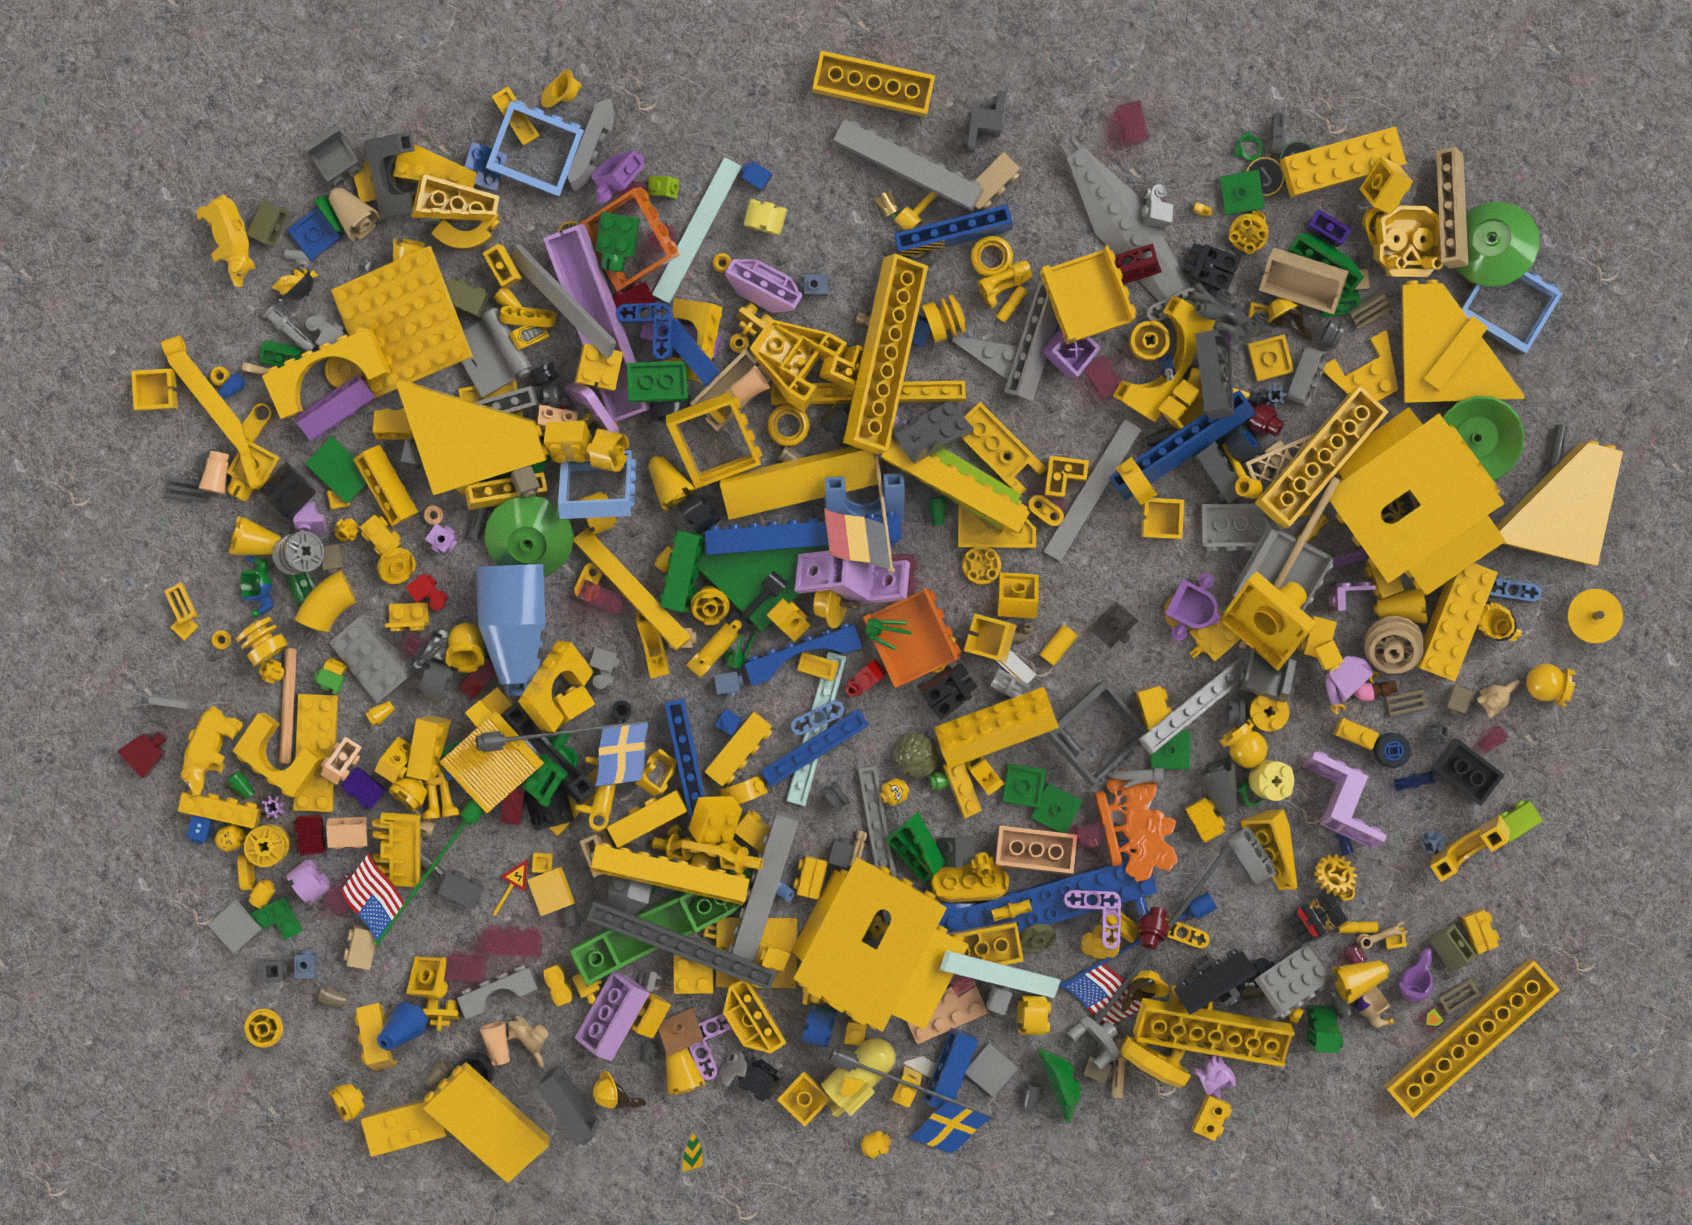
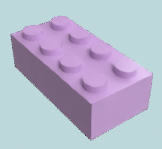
[575,971,650,1061]

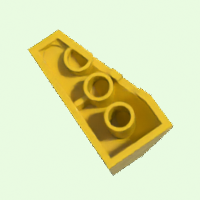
[1240,809,1297,890]

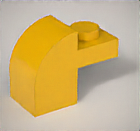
[1116,457,1157,505]
[965,756,1004,795]
[719,774,768,804]
[754,943,790,972]

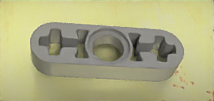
[1146,288,1198,322]

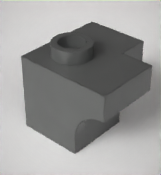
[939,836,975,868]

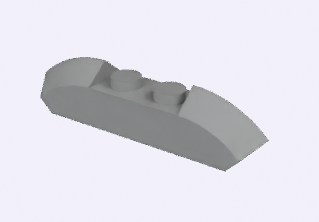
[567,99,614,191]

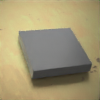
[148,695,196,709]
[208,900,262,954]
[965,1042,1018,1098]

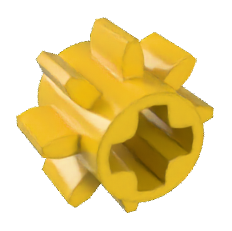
[334,518,359,542]
[259,659,284,684]
[971,853,995,877]

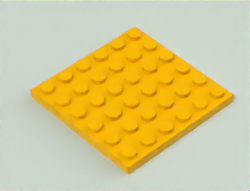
[331,246,473,399]

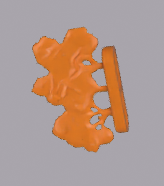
[1094,769,1178,882]

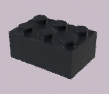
[1430,738,1505,806]

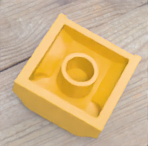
[406,956,448,999]
[777,1071,832,1126]

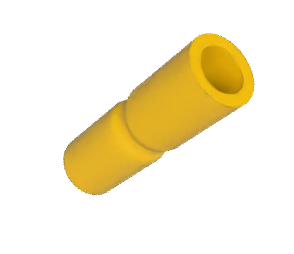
[996,286,1028,323]
[1338,922,1378,933]

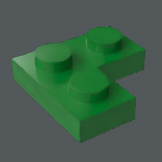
[250,896,303,940]

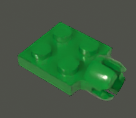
[595,212,640,272]

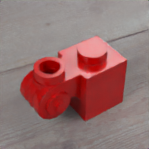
[405,573,449,611]
[845,658,887,697]

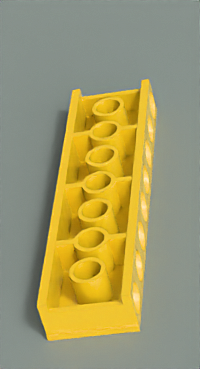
[720,446,878,520]
[873,921,1024,965]
[1133,998,1295,1067]

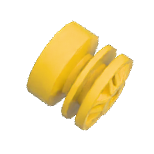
[921,294,966,344]
[236,617,289,666]
[244,824,291,867]

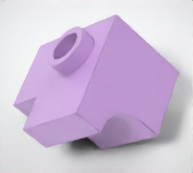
[293,502,326,536]

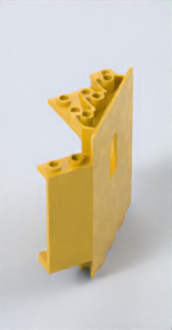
[1329,407,1506,596]
[792,857,969,1032]

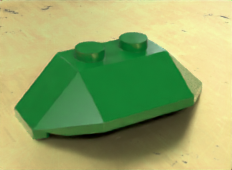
[1288,233,1364,293]
[1037,1047,1082,1124]

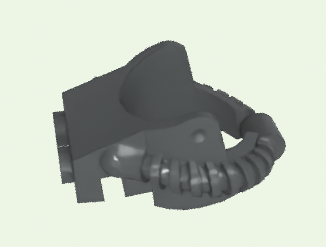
[412,628,449,668]

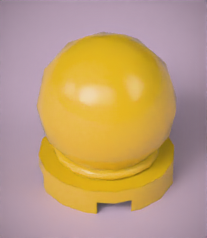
[446,622,485,673]
[1526,663,1576,707]
[1218,718,1268,768]

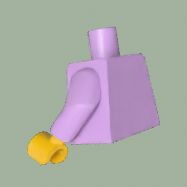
[1325,655,1379,715]

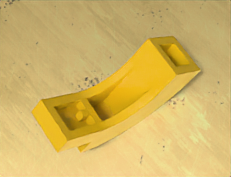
[431,213,501,250]
[635,612,670,679]

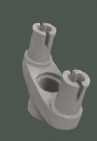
[1067,1016,1120,1071]

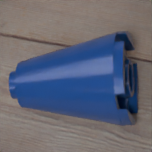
[377,1001,428,1051]

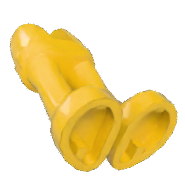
[977,260,1032,309]
[422,763,459,820]

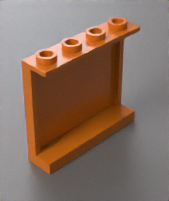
[863,587,961,688]

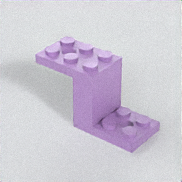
[795,550,910,604]
[1302,751,1387,849]

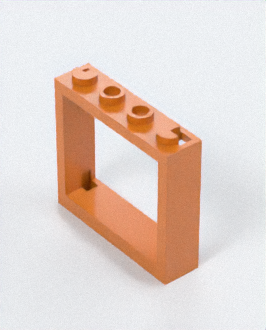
[579,187,680,292]

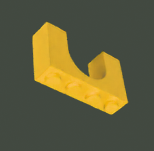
[661,298,723,383]
[518,640,594,733]
[233,713,325,797]
[1430,814,1510,882]

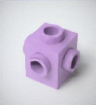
[425,524,458,554]

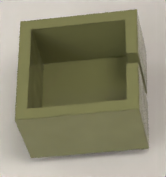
[446,277,491,319]

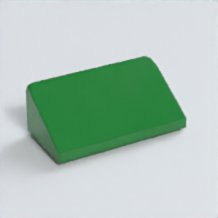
[314,195,345,234]
[1320,291,1360,317]
[259,340,302,367]
[284,572,315,607]

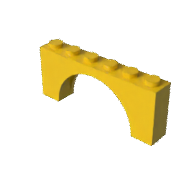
[1112,295,1216,422]
[262,327,391,419]

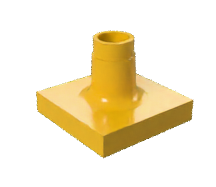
[1219,571,1317,671]

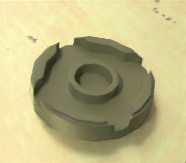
[1019,924,1056,954]

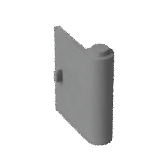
[462,308,532,399]

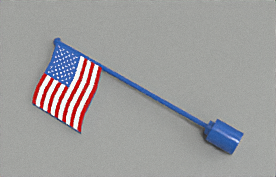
[1059,892,1218,1025]

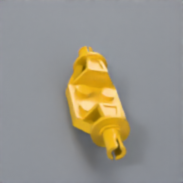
[652,833,763,874]

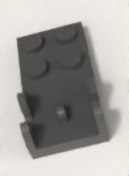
[891,401,974,464]

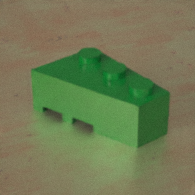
[885,811,946,883]
[1306,1005,1343,1053]

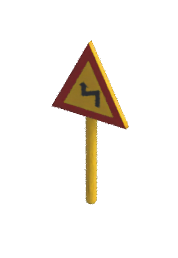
[493,859,527,916]

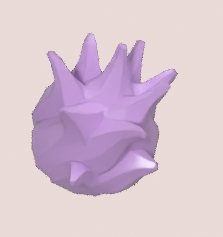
[1194,1055,1236,1099]

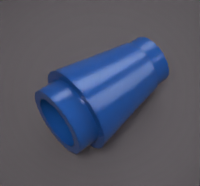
[217,372,247,400]

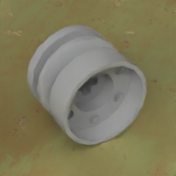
[272,531,324,575]

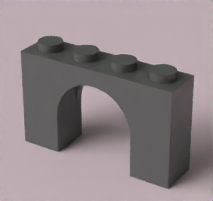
[365,132,416,218]

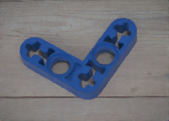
[616,303,673,361]

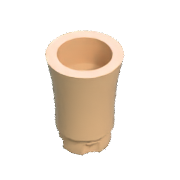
[725,366,770,403]
[198,451,229,494]
[479,1021,510,1066]

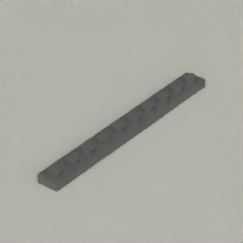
[587,900,777,990]

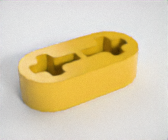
[237,854,255,891]

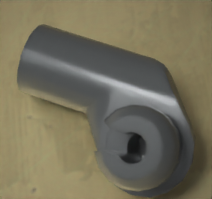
[909,251,936,268]

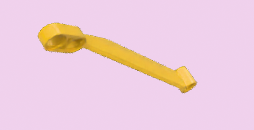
[161,335,262,489]

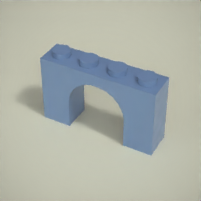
[825,473,905,521]

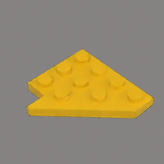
[958,505,1036,548]

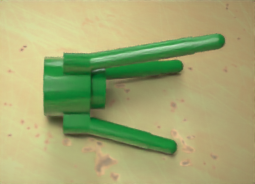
[865,618,912,650]
[724,619,758,668]

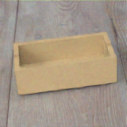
[1259,248,1349,314]
[690,349,772,433]

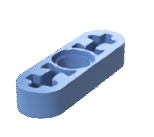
[1489,578,1541,602]
[791,701,844,735]

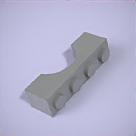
[457,964,540,1019]

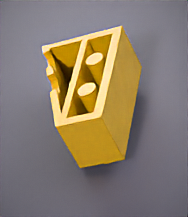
[406,715,452,781]
[354,1003,398,1071]

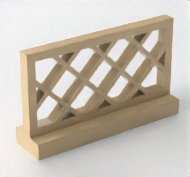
[1244,433,1335,498]

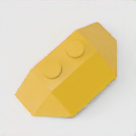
[723,979,787,1054]

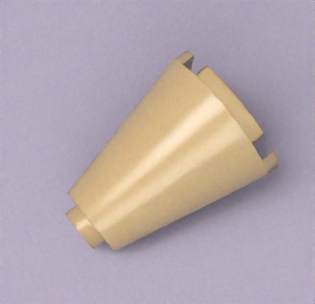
[328,188,381,241]

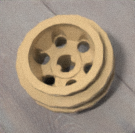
[1364,616,1424,674]

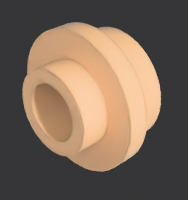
[424,505,443,525]

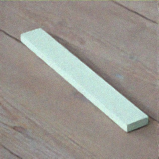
[652,157,742,304]
[786,652,846,806]
[940,950,1061,998]

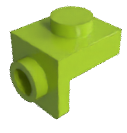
[647,176,679,199]

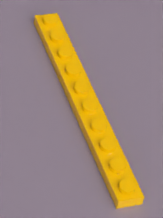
[771,381,966,405]

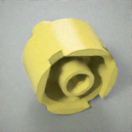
[743,199,787,236]
[1248,760,1294,801]

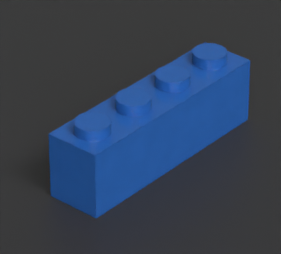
[922,1028,978,1108]

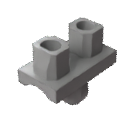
[990,669,1030,698]

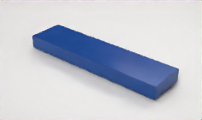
[661,318,721,386]

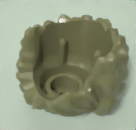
[893,731,939,779]

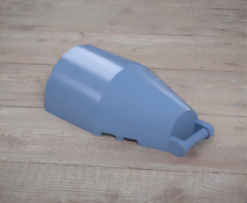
[476,564,546,698]

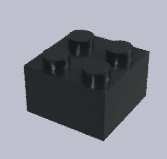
[259,462,317,520]

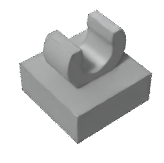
[638,969,662,992]

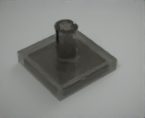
[1088,601,1138,649]

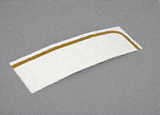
[996,650,1037,684]

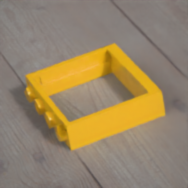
[666,391,763,489]

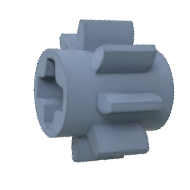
[1262,383,1287,408]
[1421,829,1446,855]

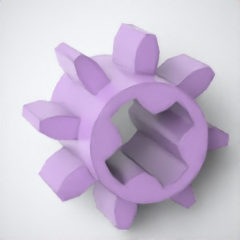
[261,795,286,819]

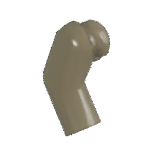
[1012,623,1034,642]

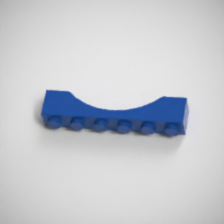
[745,623,862,686]

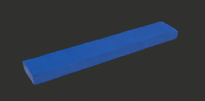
[760,709,869,788]

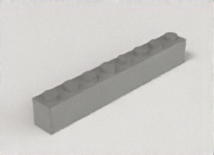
[833,119,983,212]
[728,811,799,961]

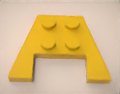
[1323,330,1398,401]

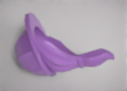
[1399,948,1433,1003]

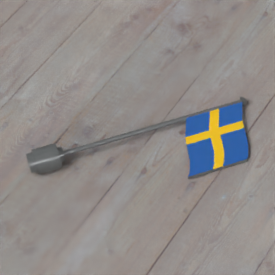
[476,718,652,787]
[828,1047,996,1154]

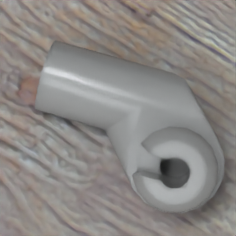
[284,249,310,270]

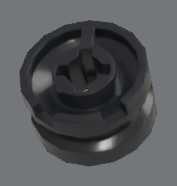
[529,362,559,387]

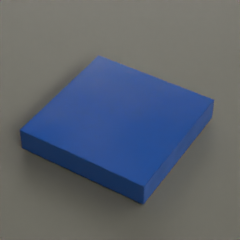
[287,206,342,261]

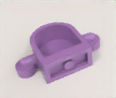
[591,150,645,204]
[1164,573,1221,641]

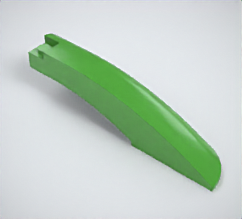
[568,867,751,985]

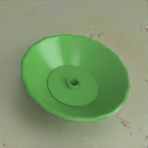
[1456,201,1540,287]
[1443,396,1525,480]
[484,496,574,576]

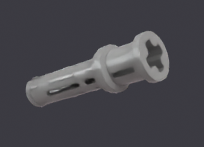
[263,304,317,352]

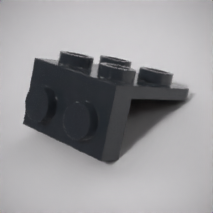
[525,784,574,831]

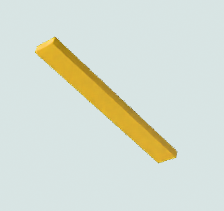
[573,528,691,651]

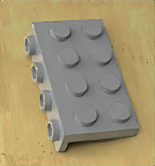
[1201,504,1280,551]
[329,614,413,703]
[1254,944,1332,1019]

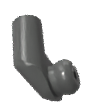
[355,257,374,279]

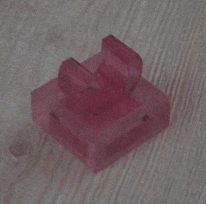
[400,631,428,657]

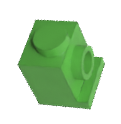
[314,668,347,695]

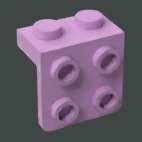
[1328,582,1376,611]

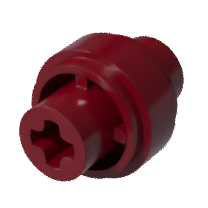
[1246,404,1284,437]
[1137,907,1170,950]

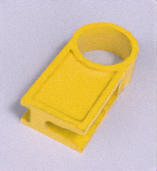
[242,403,273,442]

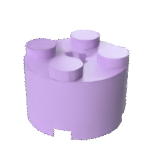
[286,858,330,905]

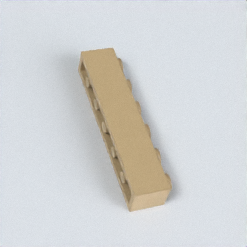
[1436,147,1468,269]

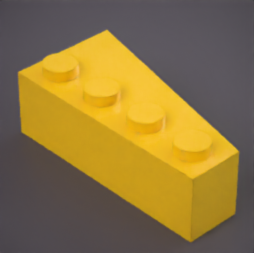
[393,144,477,189]
[411,174,500,221]

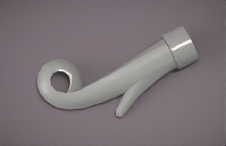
[1101,756,1164,788]

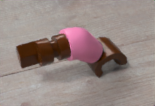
[1353,680,1397,702]

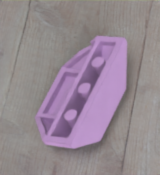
[725,259,802,313]

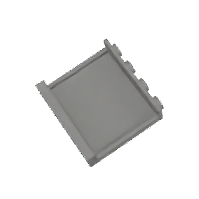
[1231,524,1334,611]

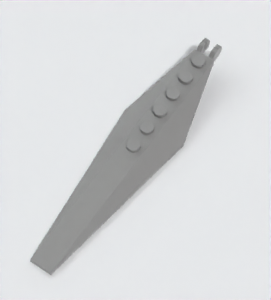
[1059,135,1214,330]

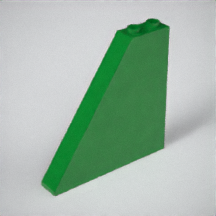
[697,521,829,632]

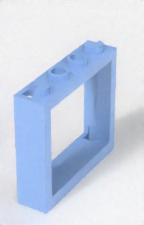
[485,100,584,197]
[1460,272,1563,355]
[558,450,636,519]

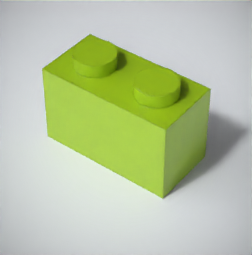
[1498,799,1543,842]

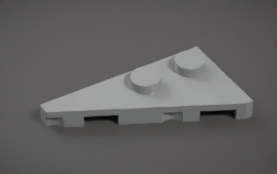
[952,337,1019,380]

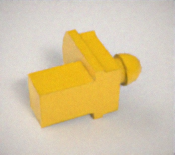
[572,974,602,1005]

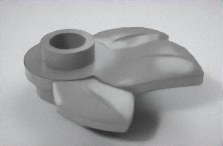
[718,1050,747,1087]

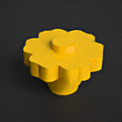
[1081,925,1120,959]

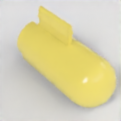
[821,1037,896,1117]

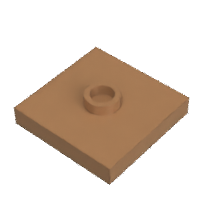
[658,1008,704,1056]

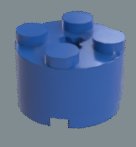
[801,1004,837,1048]

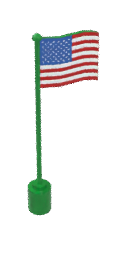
[341,797,485,946]

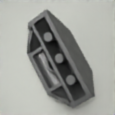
[607,843,653,915]

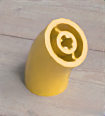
[295,570,357,632]

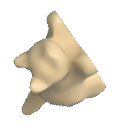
[1477,680,1520,718]
[507,1016,548,1067]

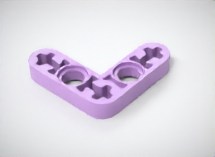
[564,382,619,432]
[1063,890,1121,949]
[689,1013,732,1080]

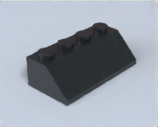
[1173,948,1257,1015]

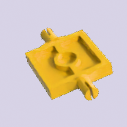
[1189,607,1241,662]

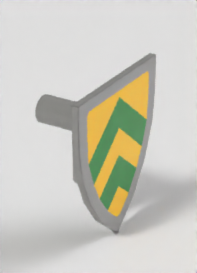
[680,1128,713,1177]

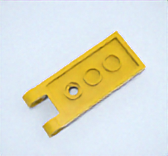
[962,402,1047,495]

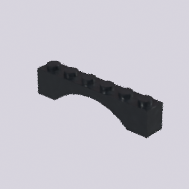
[502,702,596,805]

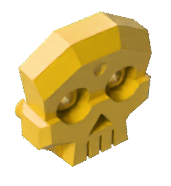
[1373,205,1443,277]
[1120,1035,1191,1088]

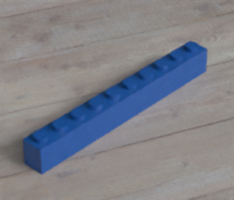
[705,512,902,555]

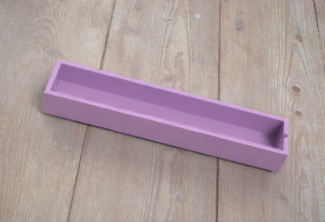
[543,224,652,422]

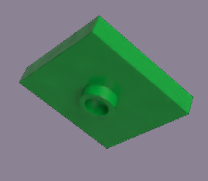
[1220,170,1265,215]
[1150,730,1190,769]
[1002,764,1047,808]
[1030,783,1083,833]

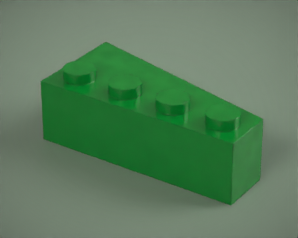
[660,530,705,612]

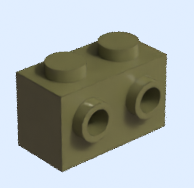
[247,199,291,247]
[1429,923,1476,972]

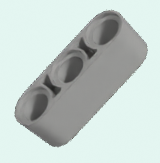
[1288,347,1328,405]
[1229,827,1276,884]

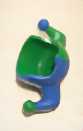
[240,555,274,618]

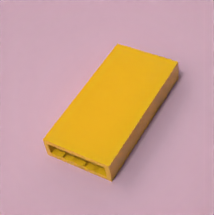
[423,1062,550,1183]

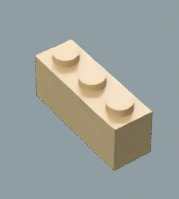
[974,152,1020,212]

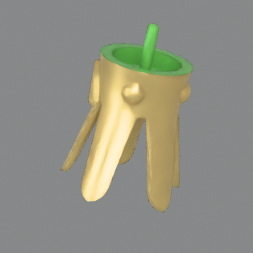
[873,189,899,219]

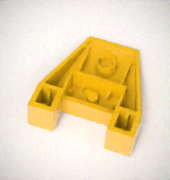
[749,319,847,412]

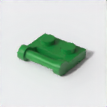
[522,754,568,807]

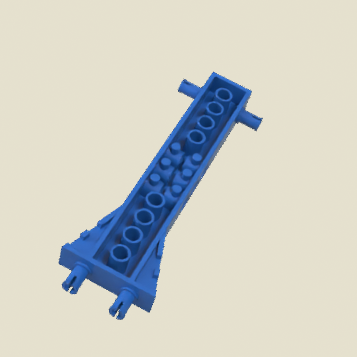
[939,839,1158,933]

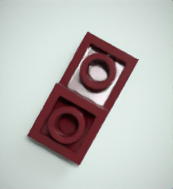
[458,656,496,699]

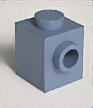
[800,274,828,296]
[714,671,744,697]
[294,949,318,979]

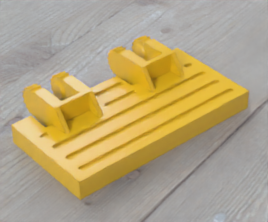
[372,812,421,887]

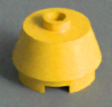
[691,586,730,625]
[389,774,428,812]
[244,1009,283,1048]
[328,1083,365,1123]

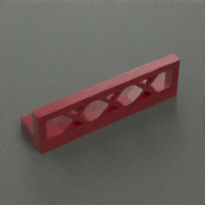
[1114,243,1162,285]

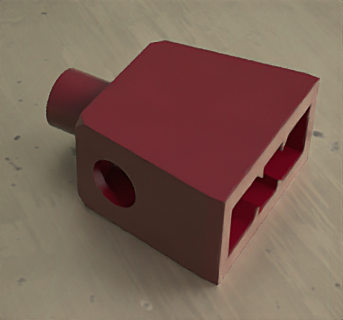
[117,731,167,778]

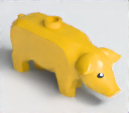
[196,194,256,287]
[180,706,244,797]

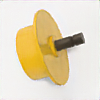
[1568,589,1623,643]
[813,590,861,628]

